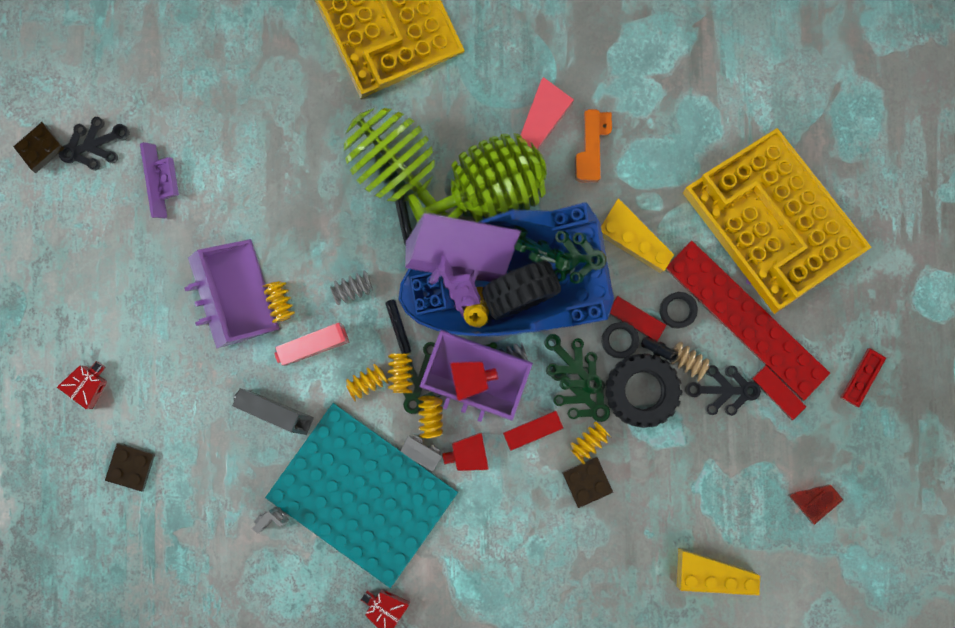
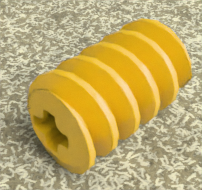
[262,281,295,323]
[463,287,489,327]
[388,354,413,393]
[346,364,389,402]
[418,396,443,438]
[570,421,612,464]

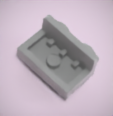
[401,435,442,471]
[252,507,289,534]

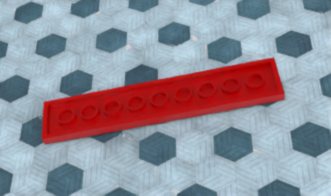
[665,240,830,401]

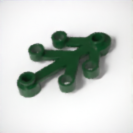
[512,225,573,271]
[541,231,607,284]
[544,334,602,394]
[403,342,441,414]
[551,367,610,422]

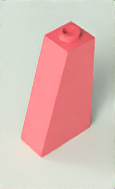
[521,77,574,149]
[274,323,350,366]

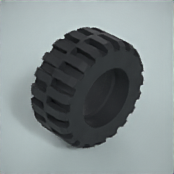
[482,260,561,320]
[605,353,682,428]

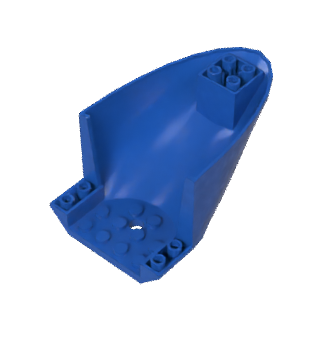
[398,202,614,336]

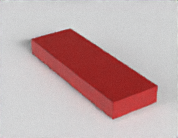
[610,296,667,341]
[840,348,886,408]
[751,365,806,420]
[503,411,563,451]

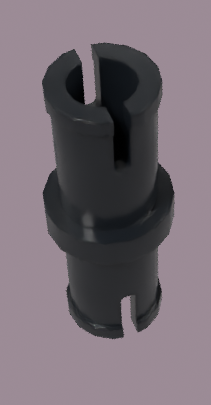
[641,336,679,363]

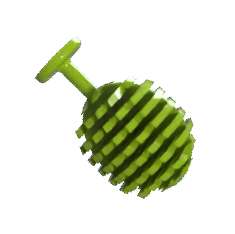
[343,108,464,219]
[407,133,547,223]

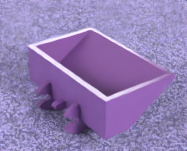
[405,213,520,284]
[184,239,280,349]
[420,330,533,422]

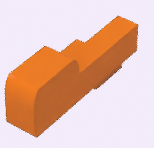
[575,109,612,183]

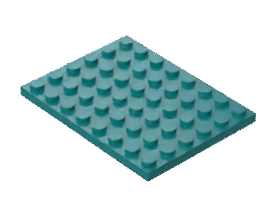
[265,403,458,589]

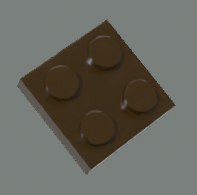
[13,122,64,173]
[105,443,155,492]
[562,456,613,508]

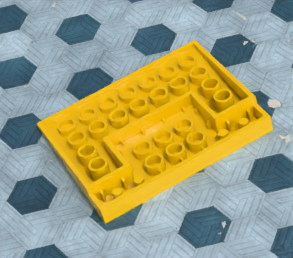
[315,0,465,99]
[683,128,872,314]

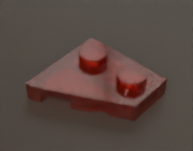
[788,484,843,525]

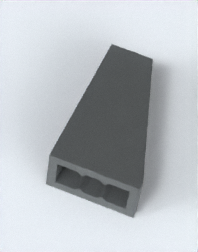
[232,388,314,435]

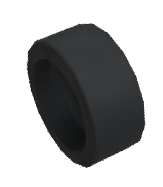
[659,292,698,329]
[601,322,639,359]

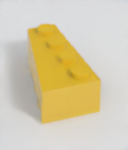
[601,198,674,273]
[676,548,760,595]

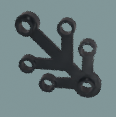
[59,117,130,171]
[685,365,761,416]

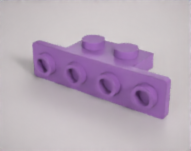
[140,142,179,219]
[438,256,480,317]

